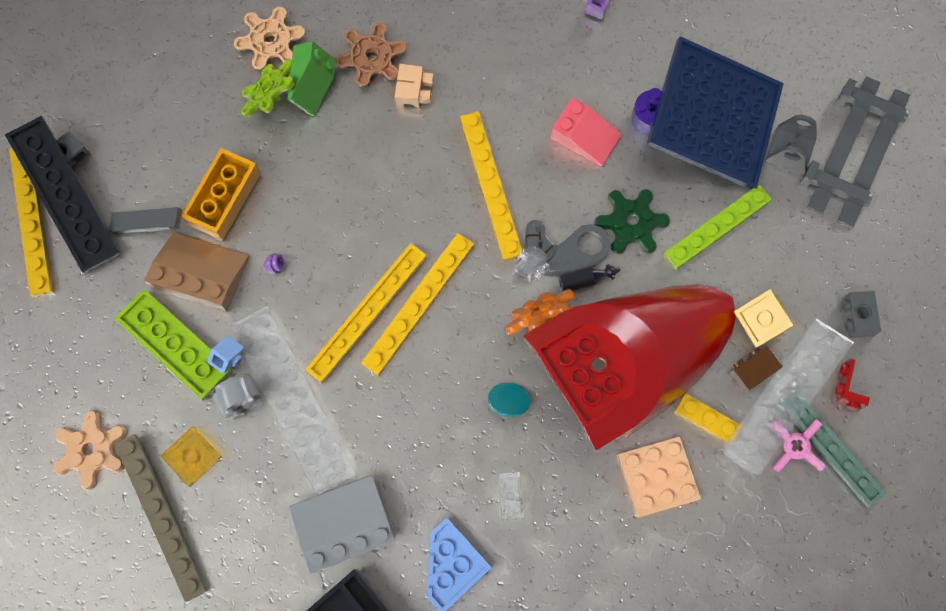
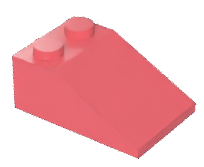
[551,97,622,167]

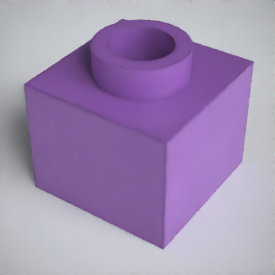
[585,0,611,20]

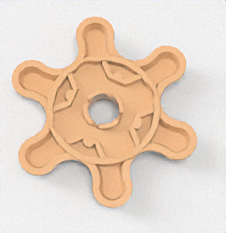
[234,7,305,70]
[53,410,127,490]

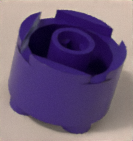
[632,88,662,135]

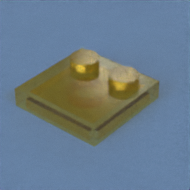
[160,426,222,487]

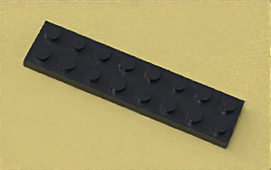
[5,116,121,274]

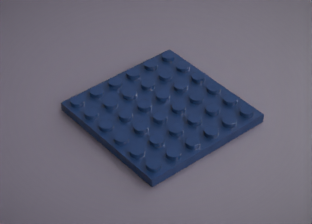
[646,36,784,190]

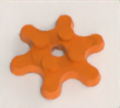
[506,289,576,335]

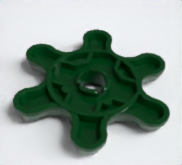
[594,189,670,254]

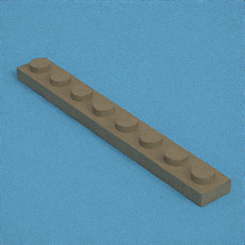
[114,434,207,602]

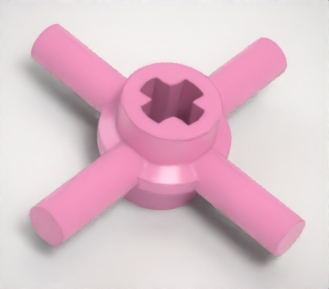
[769,419,826,473]

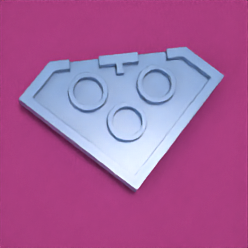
[427,518,492,611]

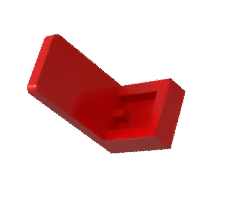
[835,358,870,411]

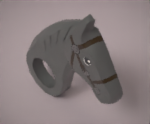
[518,220,611,277]

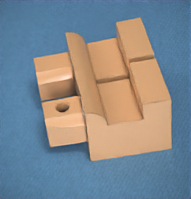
[394,64,434,108]

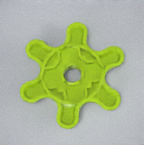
[241,59,295,117]

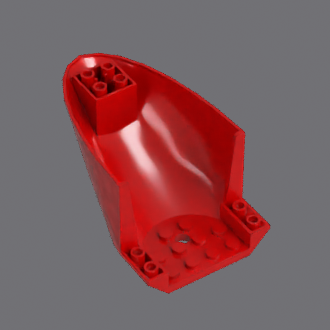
[523,284,736,451]

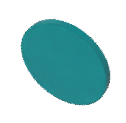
[488,383,531,417]

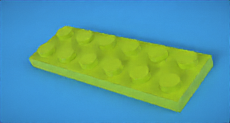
[114,289,233,401]

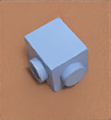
[207,335,244,374]

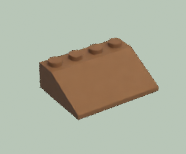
[144,232,249,312]

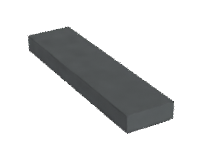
[109,207,182,234]

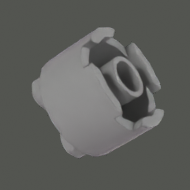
[211,373,263,420]

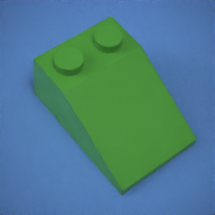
[287,41,336,116]

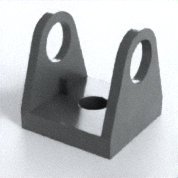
[765,115,817,175]

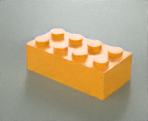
[181,148,261,241]

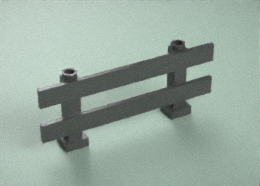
[799,76,910,228]

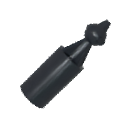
[558,264,621,292]

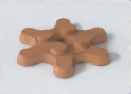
[336,22,407,87]

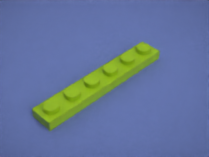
[664,184,772,270]

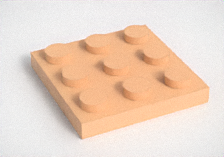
[617,437,701,518]

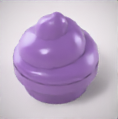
[263,253,285,274]

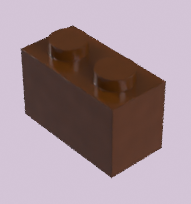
[729,346,783,394]

